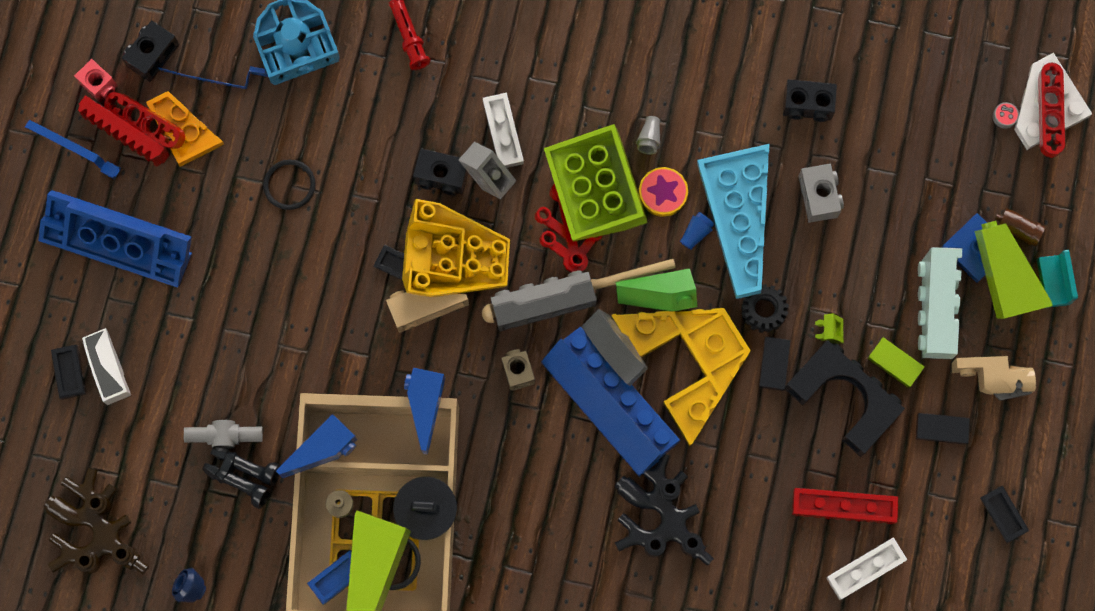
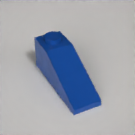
[404,368,445,455]
[276,414,357,478]

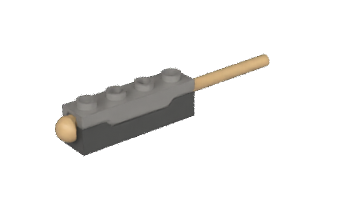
[482,259,676,332]

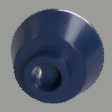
[172,568,206,603]

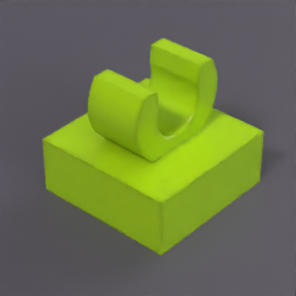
[815,314,844,344]

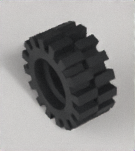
[741,284,789,333]

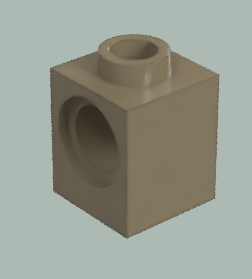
[502,349,535,391]

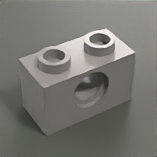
[459,142,516,199]
[798,164,844,223]

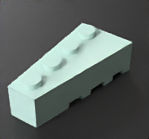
[918,247,962,359]

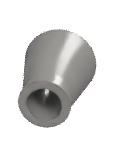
[636,116,660,155]

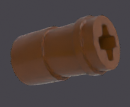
[995,208,1045,247]

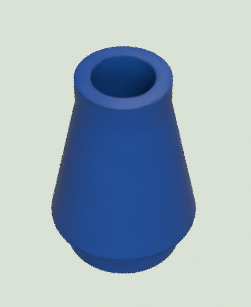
[679,212,714,250]

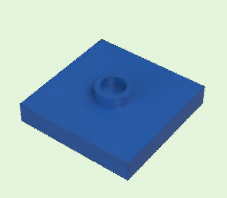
[941,213,987,283]

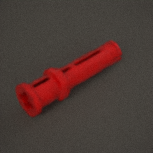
[389,0,431,70]

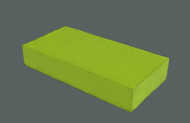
[867,337,924,388]

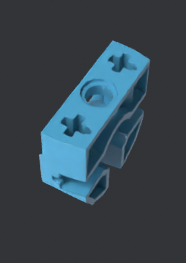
[253,0,340,85]

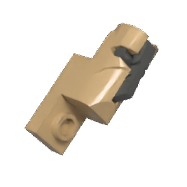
[951,356,1036,401]

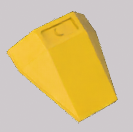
[402,199,510,297]

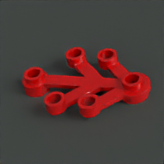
[535,183,603,273]

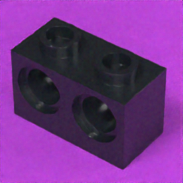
[783,79,837,122]

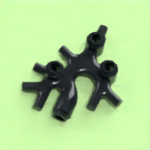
[614,454,714,566]

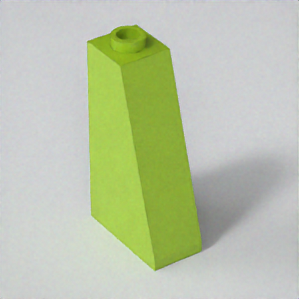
[974,221,1053,319]
[346,511,411,611]

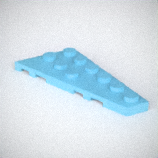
[697,144,769,299]

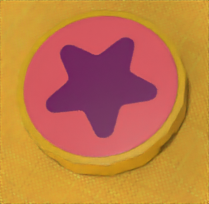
[638,167,688,217]

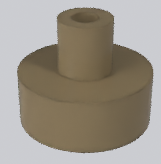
[326,490,353,518]

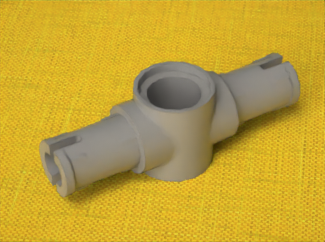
[184,420,263,449]

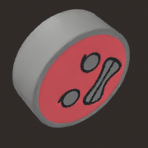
[992,102,1019,129]

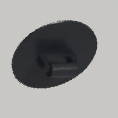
[393,477,457,540]

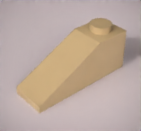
[386,291,469,333]

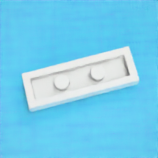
[483,93,524,168]
[826,537,907,600]

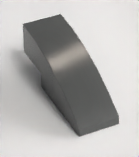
[582,309,648,386]

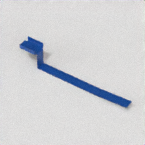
[158,66,268,89]
[25,120,121,179]

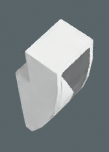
[82,328,131,405]

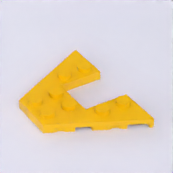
[611,308,751,446]

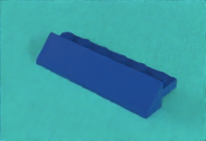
[38,190,192,288]
[541,326,680,477]

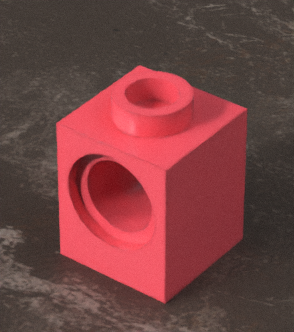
[74,59,117,103]

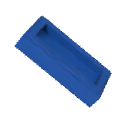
[307,551,351,605]

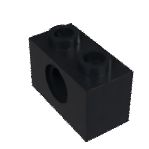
[122,20,179,82]
[413,148,468,196]

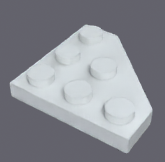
[1014,53,1092,150]

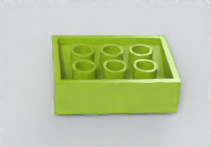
[544,124,648,241]

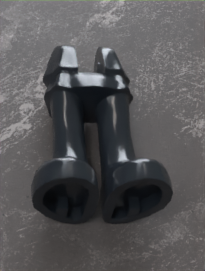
[202,447,281,509]

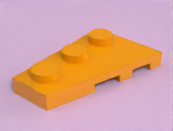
[146,91,224,167]

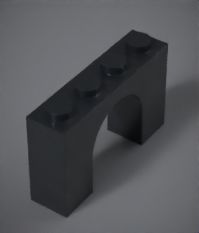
[785,340,905,457]

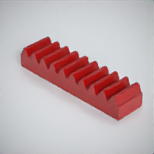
[78,95,170,167]
[792,488,898,524]

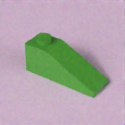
[615,269,697,312]

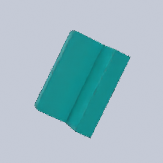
[1037,250,1078,308]

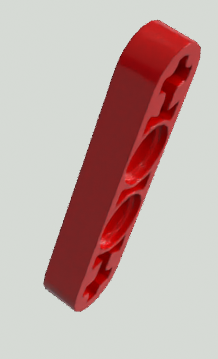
[1038,62,1065,158]
[104,92,185,149]

